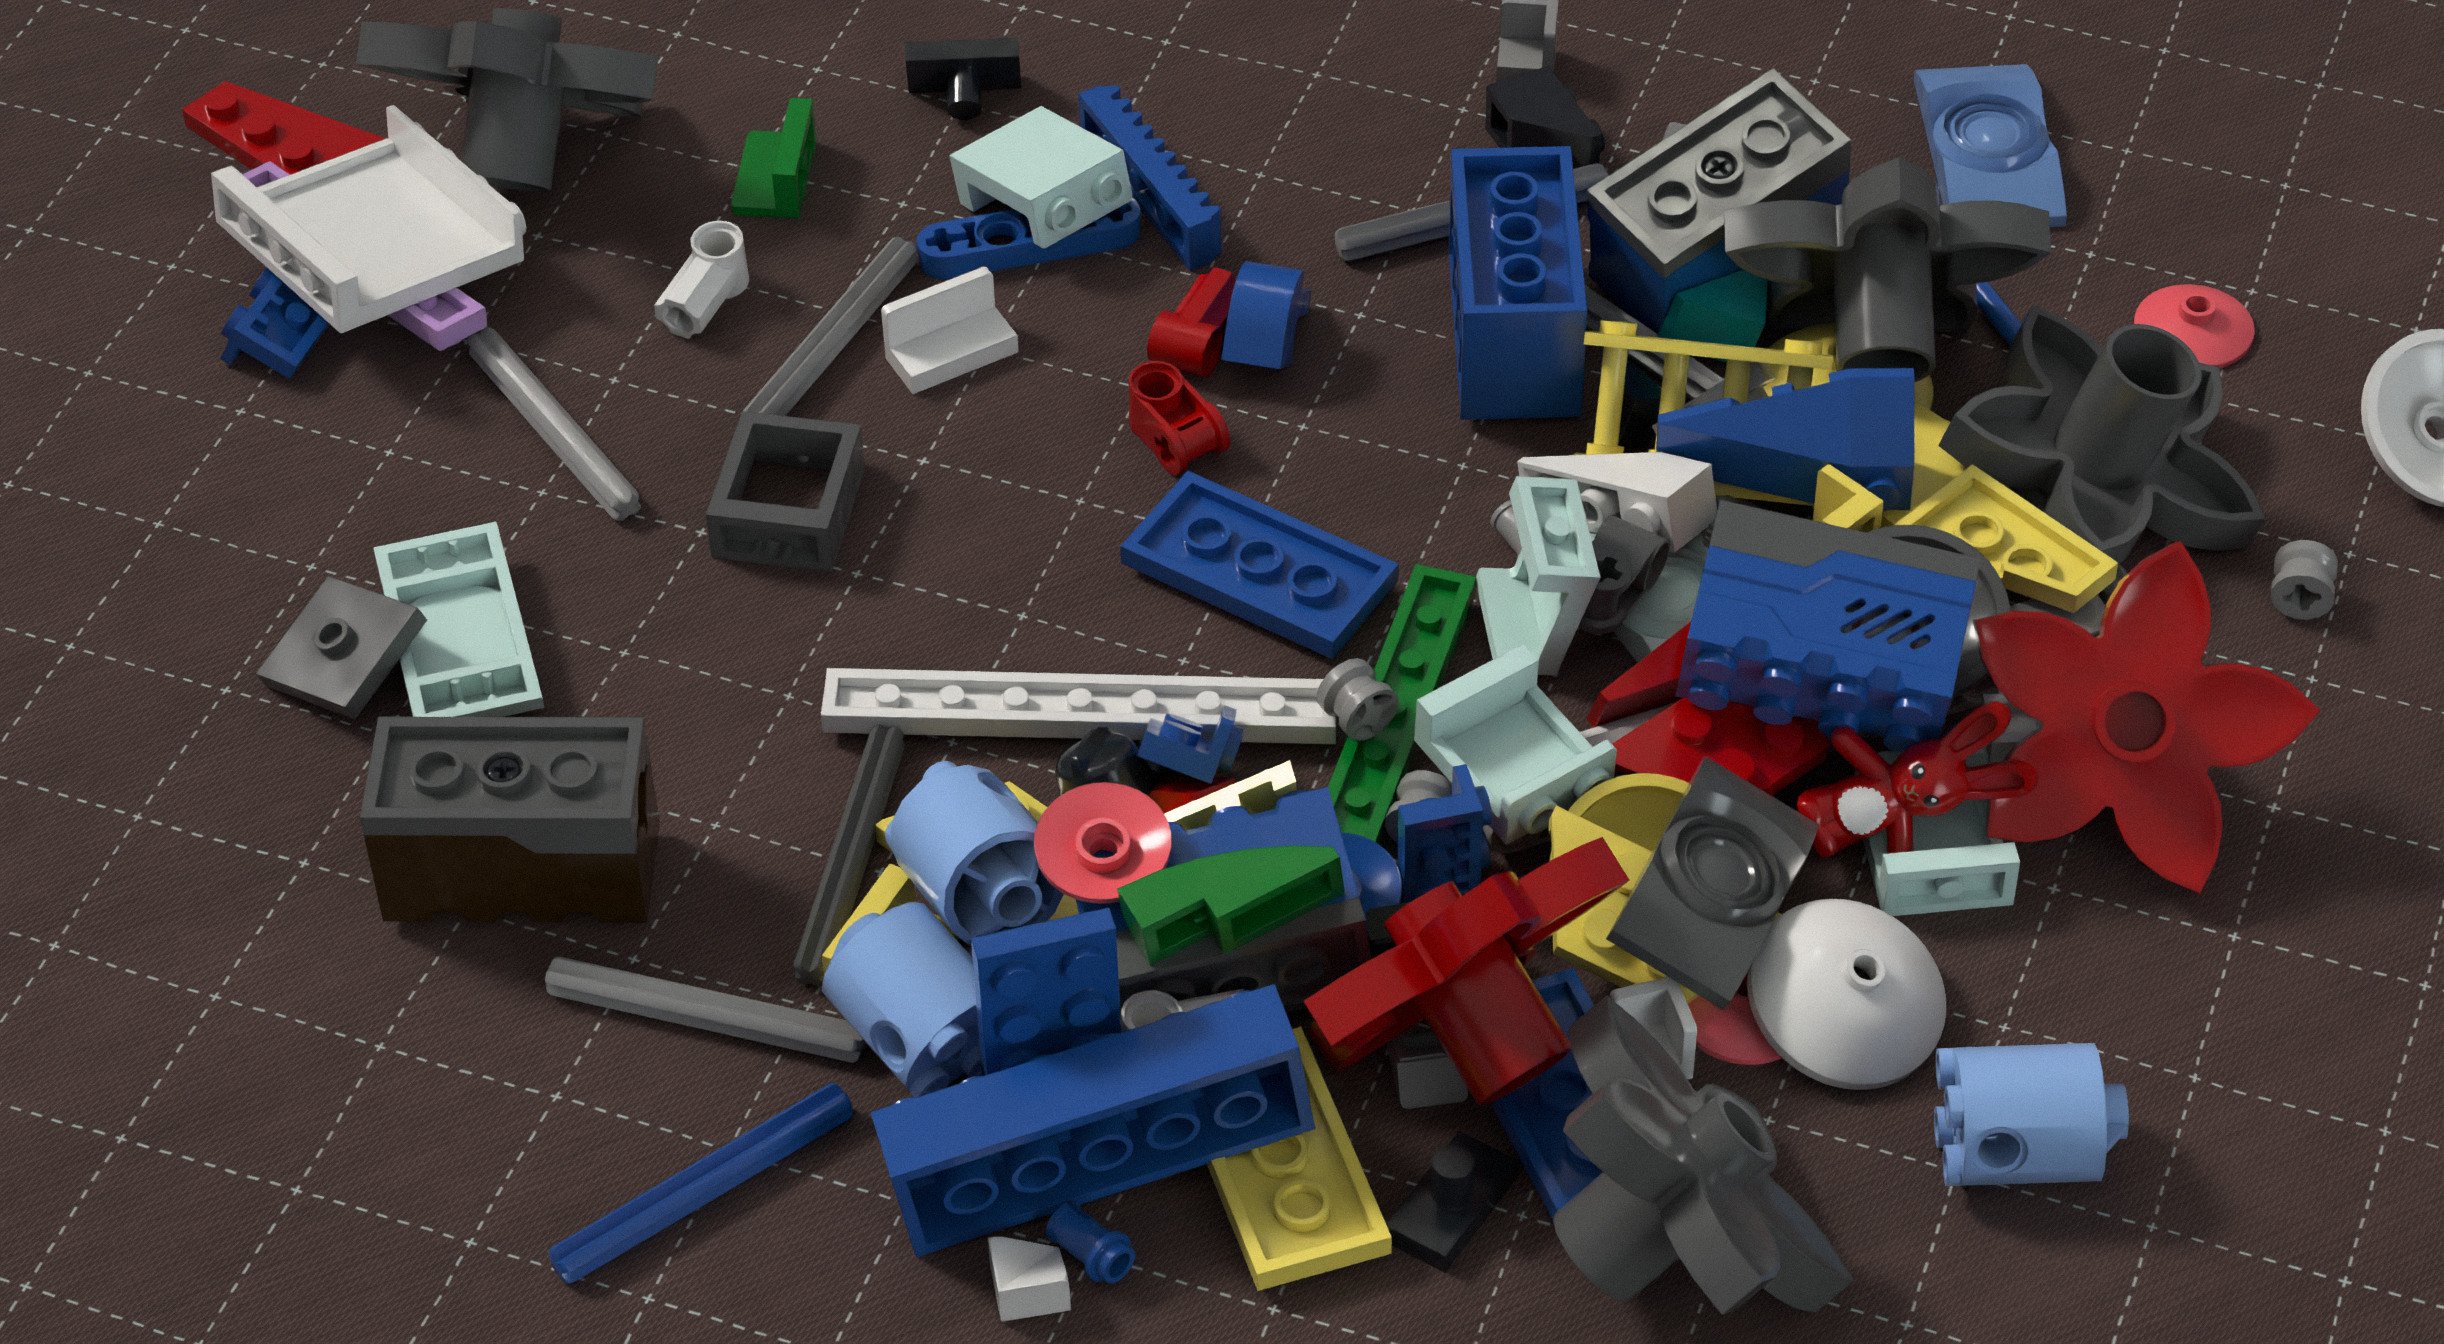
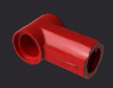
[1147,267,1236,378]

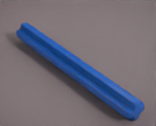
[548,1083,853,1284]

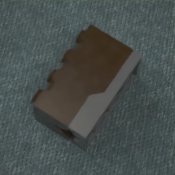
[360,717,660,923]

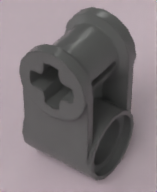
[1578,515,1670,634]

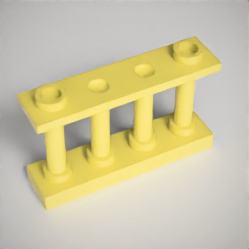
[1573,320,1834,506]

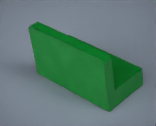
[731,98,817,219]

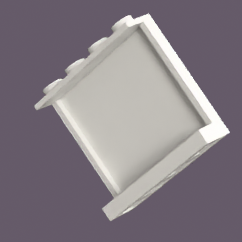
[211,105,526,333]

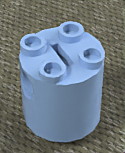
[885,761,1064,945]
[821,902,982,1097]
[1934,1043,2129,1186]

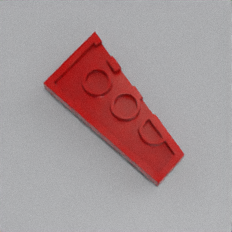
[182,81,386,175]

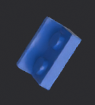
[220,267,330,380]
[1137,705,1244,784]
[1398,764,1492,903]

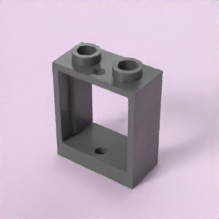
[706,411,865,572]

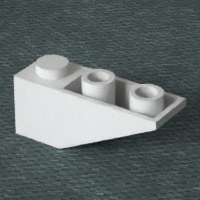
[1517,452,1717,553]

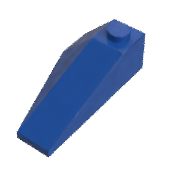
[1656,368,1914,511]

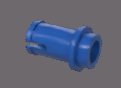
[1046,1202,1135,1284]

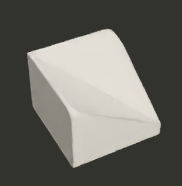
[988,1237,1071,1322]

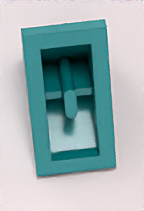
[1657,270,1768,363]

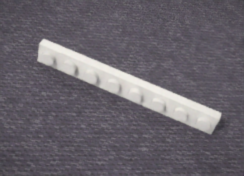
[821,668,1337,744]

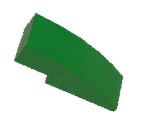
[1117,845,1345,965]

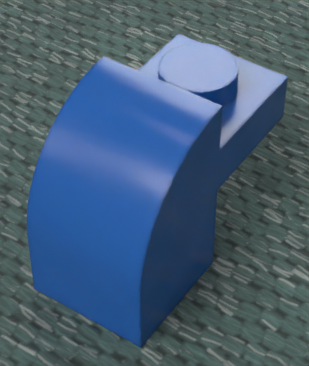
[1222,261,1312,369]

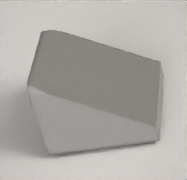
[1387,1031,1468,1109]

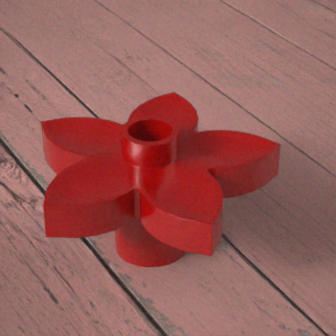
[1973,541,2321,893]
[1304,837,1630,1107]

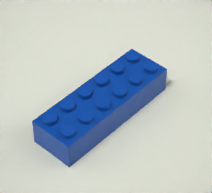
[870,984,1315,1257]

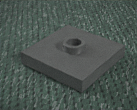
[256,576,427,719]

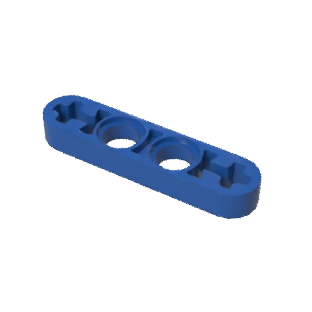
[917,198,1141,279]

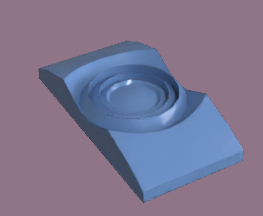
[1914,64,2067,227]

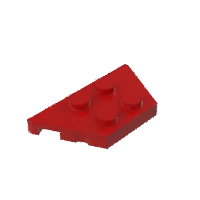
[1612,698,1829,796]

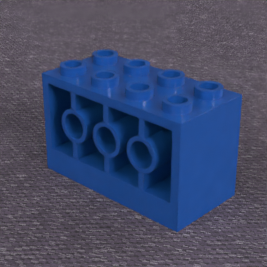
[1448,146,1587,420]

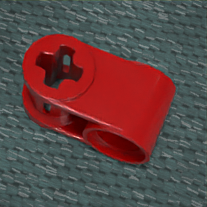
[1129,361,1231,476]

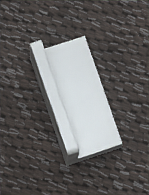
[881,267,1019,394]

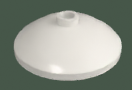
[2361,329,2444,507]
[1747,899,1946,1090]

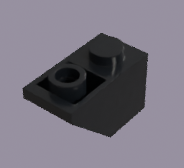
[1485,66,1605,169]

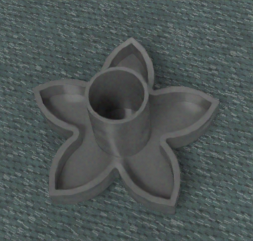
[356,8,658,192]
[1724,157,2051,383]
[1938,304,2265,565]
[1553,995,1855,1315]

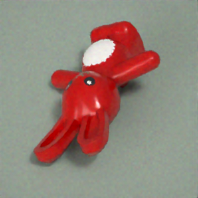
[1797,701,2039,858]

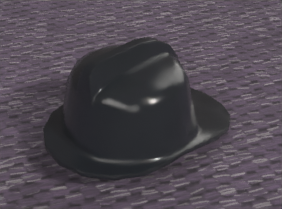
[1055,727,1173,796]

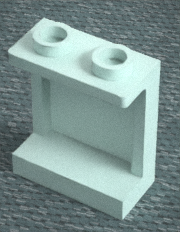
[949,106,1133,248]
[1476,476,1601,676]
[1414,644,1617,845]
[1855,746,2020,916]

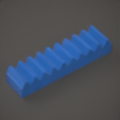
[1078,85,1221,271]

